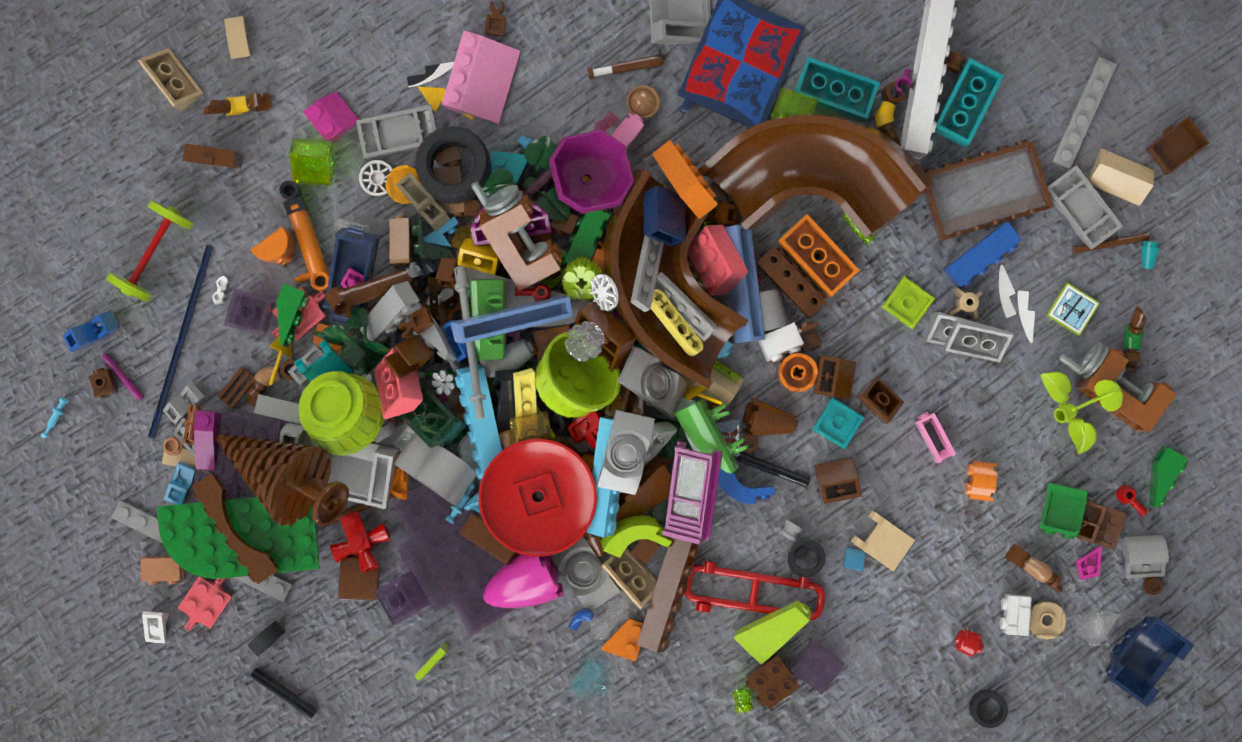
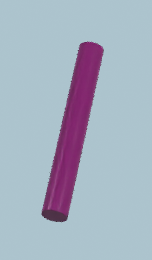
[101,353,144,401]

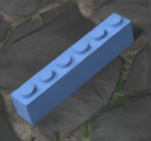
[725,225,765,344]
[451,296,573,344]

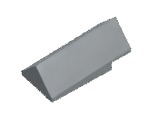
[926,312,1014,362]

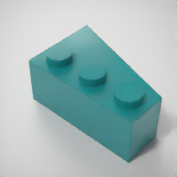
[487,151,529,198]

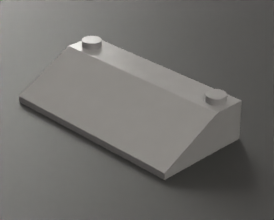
[649,0,711,45]
[279,422,400,509]

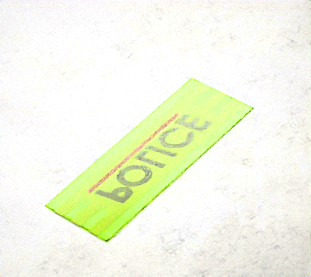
[713,359,741,383]

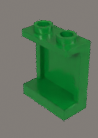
[1039,483,1089,540]

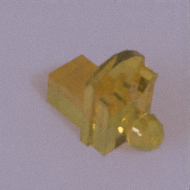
[452,226,473,249]

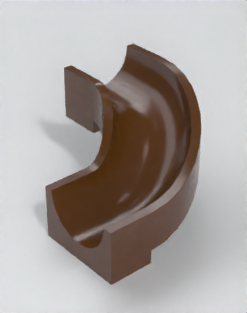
[698,115,935,237]
[604,169,748,389]

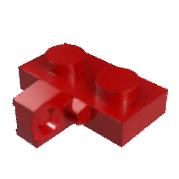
[567,410,603,449]

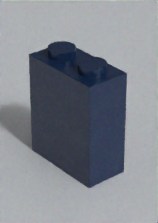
[643,186,686,247]

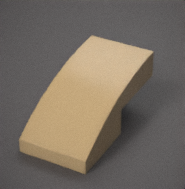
[224,16,251,59]

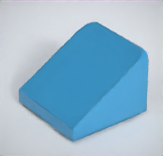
[842,547,865,571]

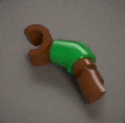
[1122,306,1147,372]

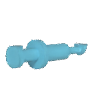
[41,397,69,438]
[445,482,475,524]

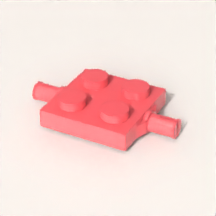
[271,287,327,341]
[178,576,233,631]

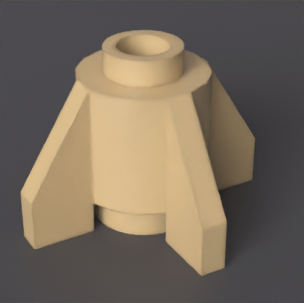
[948,286,983,320]

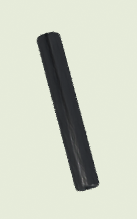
[737,452,810,487]
[250,668,317,718]

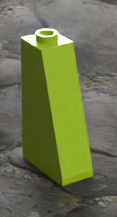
[734,600,812,665]

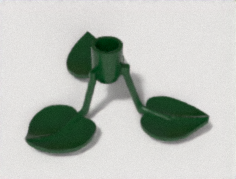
[482,136,570,221]
[313,306,391,355]

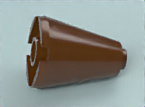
[743,398,798,436]

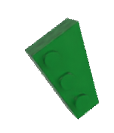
[561,210,610,268]

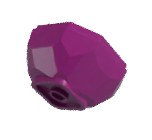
[549,130,634,214]

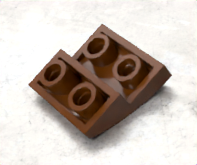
[338,557,380,601]

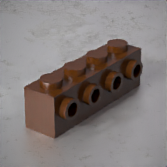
[756,247,827,319]

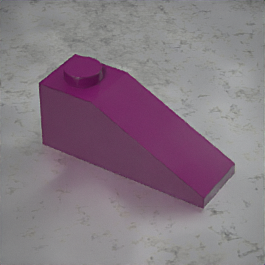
[194,411,221,471]

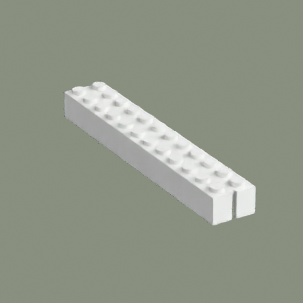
[900,0,957,159]

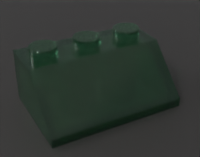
[398,384,466,448]

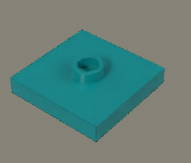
[811,397,865,450]

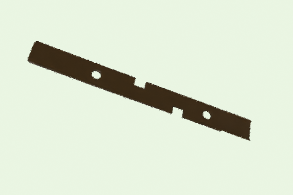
[428,277,442,363]

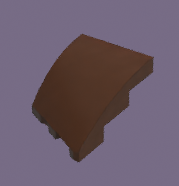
[1075,500,1128,550]

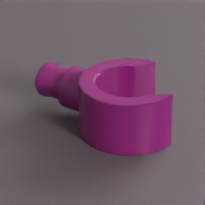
[895,69,913,95]

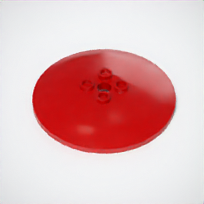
[479,439,597,557]

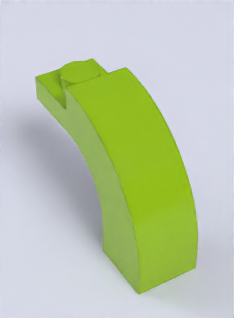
[600,515,672,558]

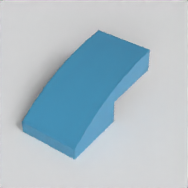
[164,461,197,505]

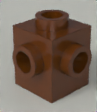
[707,200,740,228]

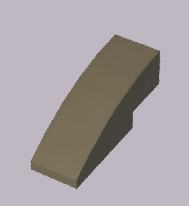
[396,173,451,232]

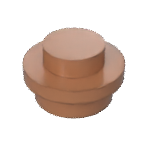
[163,437,183,456]

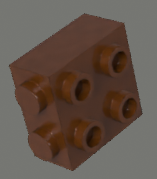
[745,653,800,710]

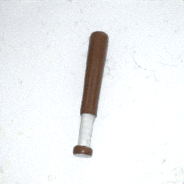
[588,55,664,79]

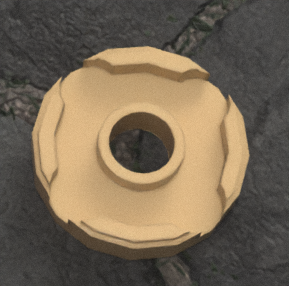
[1030,601,1067,640]

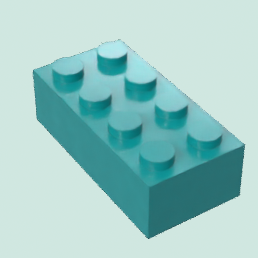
[792,57,880,123]
[934,58,1004,148]

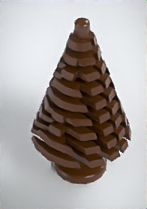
[215,433,349,527]

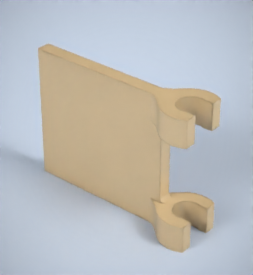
[850,510,915,571]

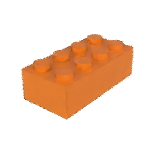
[652,140,718,219]
[777,214,860,298]

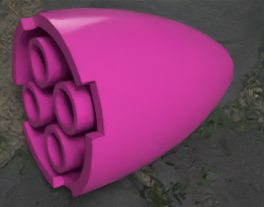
[483,551,564,608]

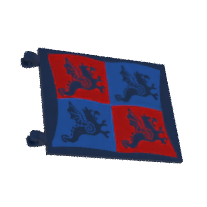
[677,0,805,130]

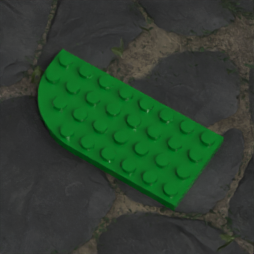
[157,497,320,579]

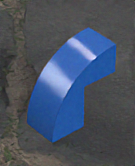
[62,311,120,352]

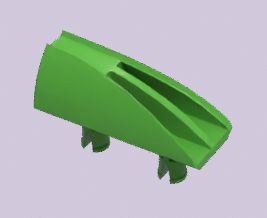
[470,279,505,360]
[674,398,748,473]

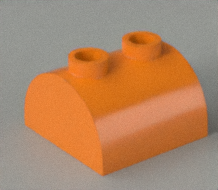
[250,227,295,266]

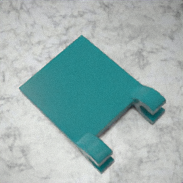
[294,340,355,382]

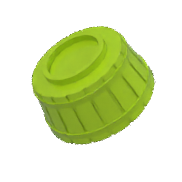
[535,331,621,417]
[299,371,384,456]

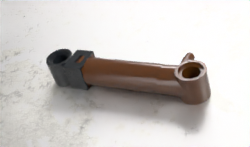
[325,258,438,317]

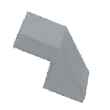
[163,382,205,425]

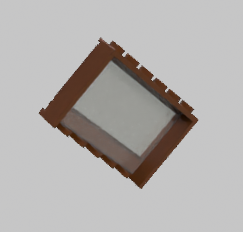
[924,139,1053,242]

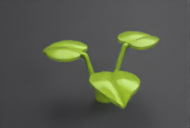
[1040,372,1123,454]

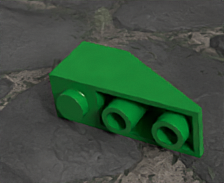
[276,283,310,348]
[1149,446,1188,508]

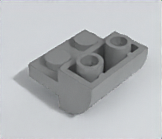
[759,289,789,333]
[1123,535,1169,579]

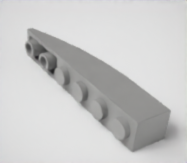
[374,274,456,361]

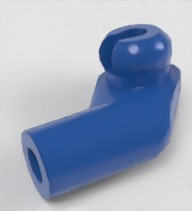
[569,608,594,631]

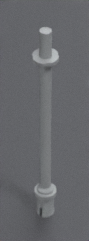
[454,266,487,419]

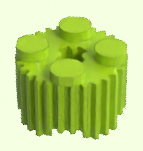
[562,256,603,301]

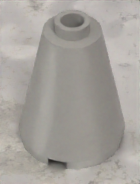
[480,339,535,384]

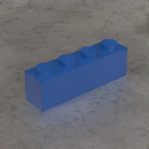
[943,222,1022,288]

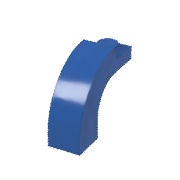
[718,469,775,504]

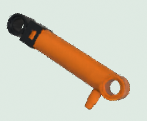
[279,180,330,292]

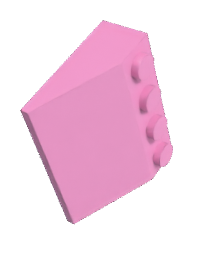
[442,31,521,124]

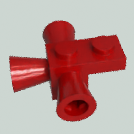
[330,511,391,573]

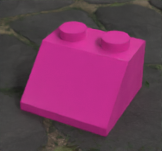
[303,92,359,145]

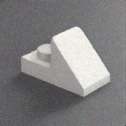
[142,611,169,643]

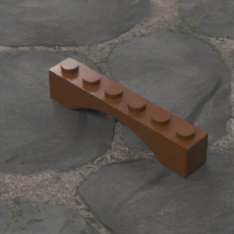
[192,473,281,584]

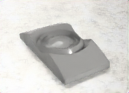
[356,105,437,159]
[1047,165,1123,250]
[618,347,688,419]
[597,410,655,495]
[550,535,621,611]

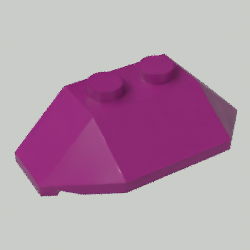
[470,201,551,246]

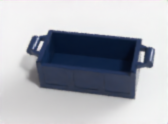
[323,225,380,324]

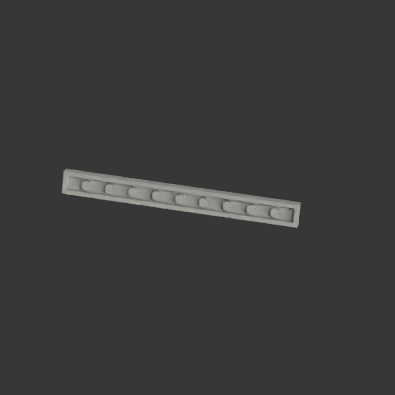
[111,500,293,602]

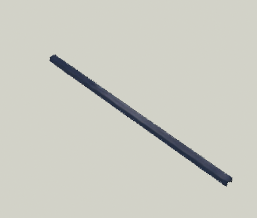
[148,245,213,439]

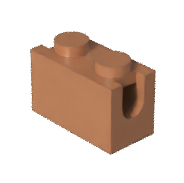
[140,556,185,585]

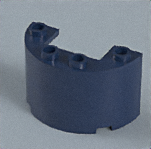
[1106,616,1194,707]

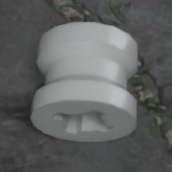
[779,520,803,542]

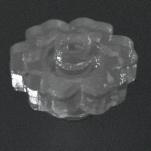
[565,321,605,362]

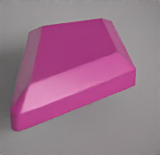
[341,267,364,288]
[1076,546,1102,580]

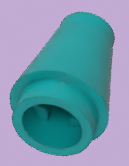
[1141,241,1160,269]

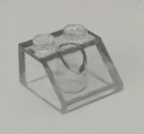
[1072,608,1122,646]

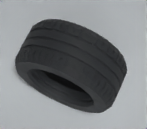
[415,126,492,204]

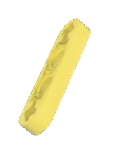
[651,289,703,356]

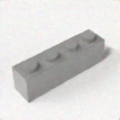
[360,281,419,344]

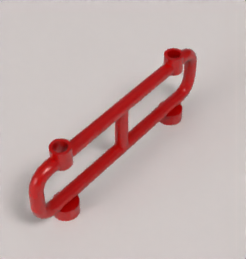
[685,561,825,628]

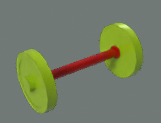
[105,200,194,302]

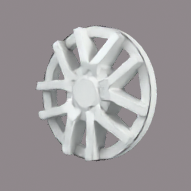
[359,160,393,196]
[590,274,618,311]

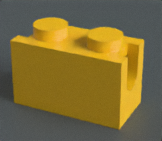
[457,238,501,275]

